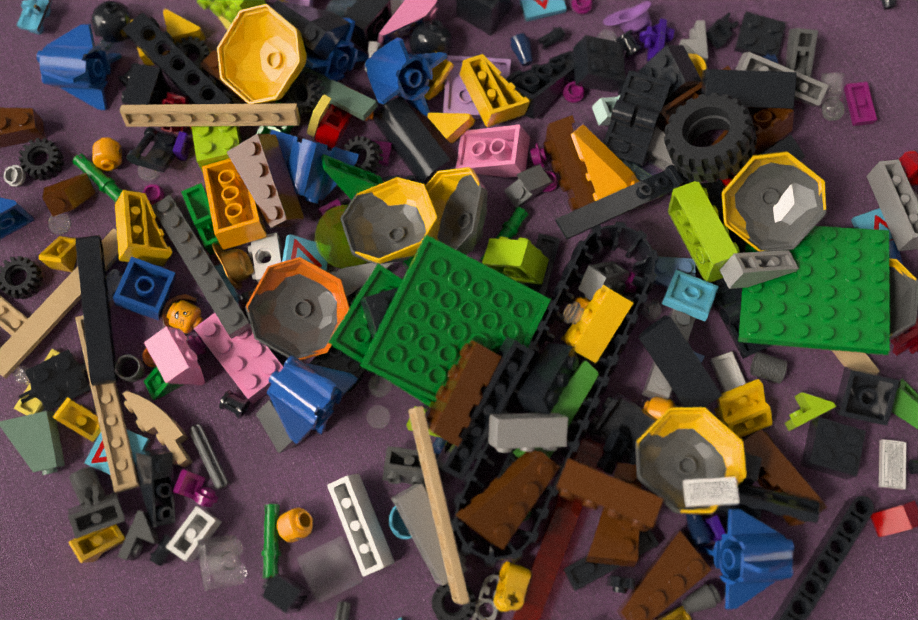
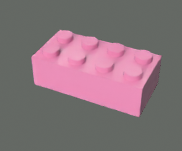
[194,313,283,404]

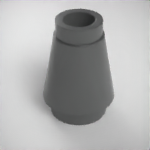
[682,584,721,614]

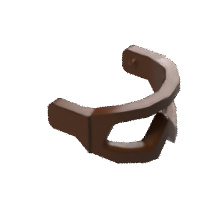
[161,294,198,327]

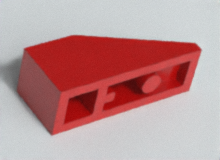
[314,85,364,149]

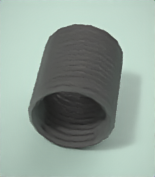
[750,352,787,384]
[115,354,145,382]
[69,466,105,505]

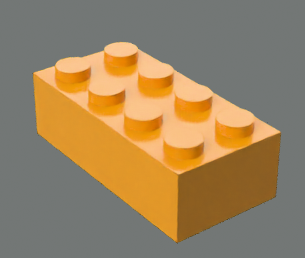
[202,158,267,250]

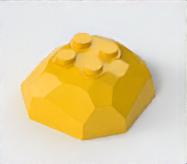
[217,4,306,104]

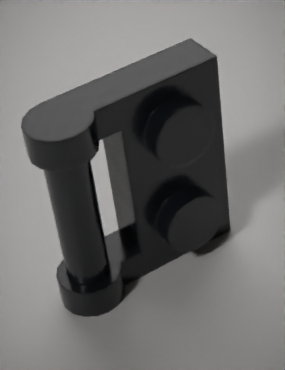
[126,127,177,173]

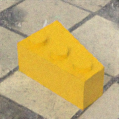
[459,54,530,128]
[115,190,173,266]
[561,285,633,363]

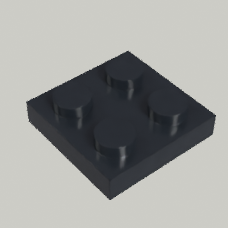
[734,11,786,58]

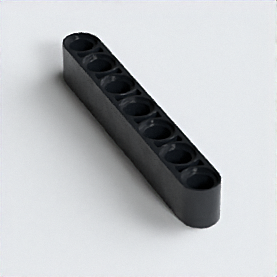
[76,235,118,386]
[772,496,874,620]

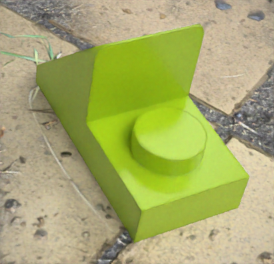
[784,392,836,431]

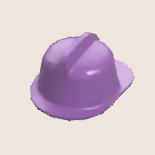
[603,1,651,34]

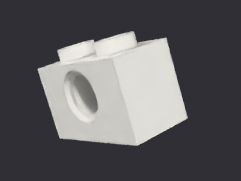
[248,233,283,283]
[166,506,222,562]

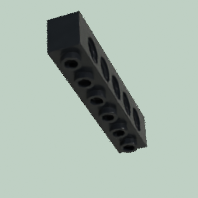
[123,12,233,104]
[436,337,535,480]

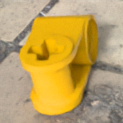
[494,561,531,612]

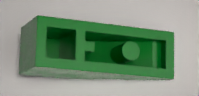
[321,154,383,200]

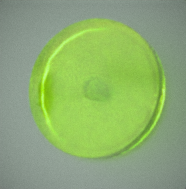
[315,205,368,269]

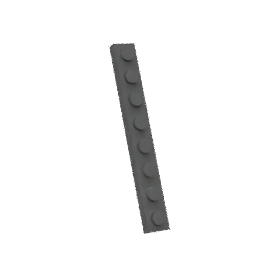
[151,195,251,339]

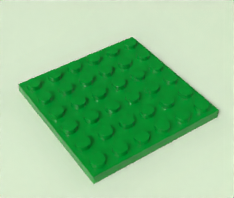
[738,226,890,355]
[360,235,551,402]

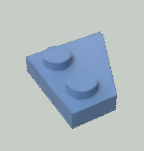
[654,257,695,290]

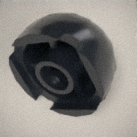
[91,1,134,43]
[409,20,452,55]

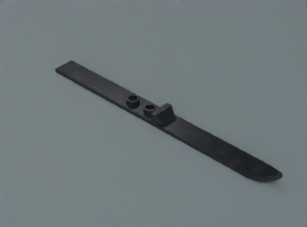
[555,165,695,240]

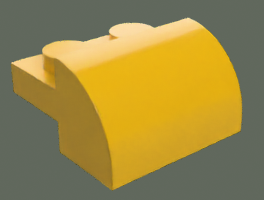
[714,379,773,438]

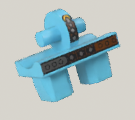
[17,0,52,35]

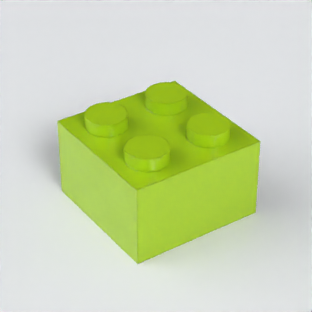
[191,126,242,173]
[482,237,549,284]

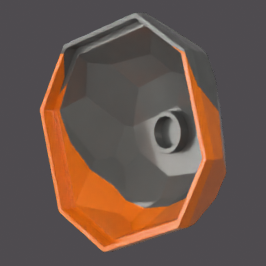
[245,257,349,360]

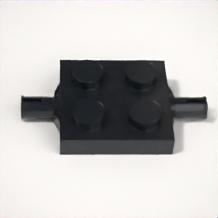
[18,349,91,411]

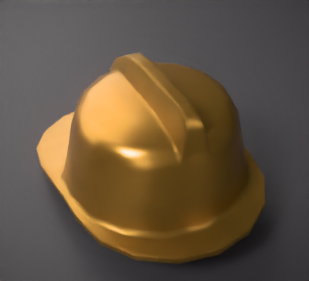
[212,243,254,290]

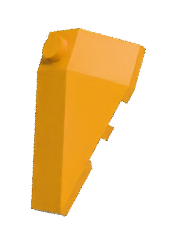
[571,124,640,201]

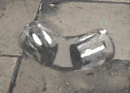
[821,72,845,121]

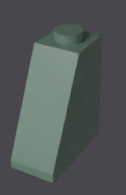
[0,411,65,475]

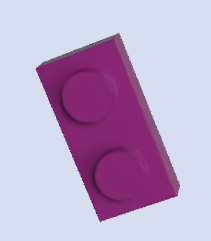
[844,82,877,126]

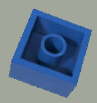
[113,256,176,321]

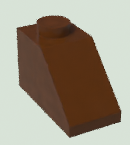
[42,173,96,217]

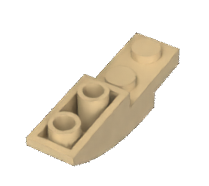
[123,391,193,468]

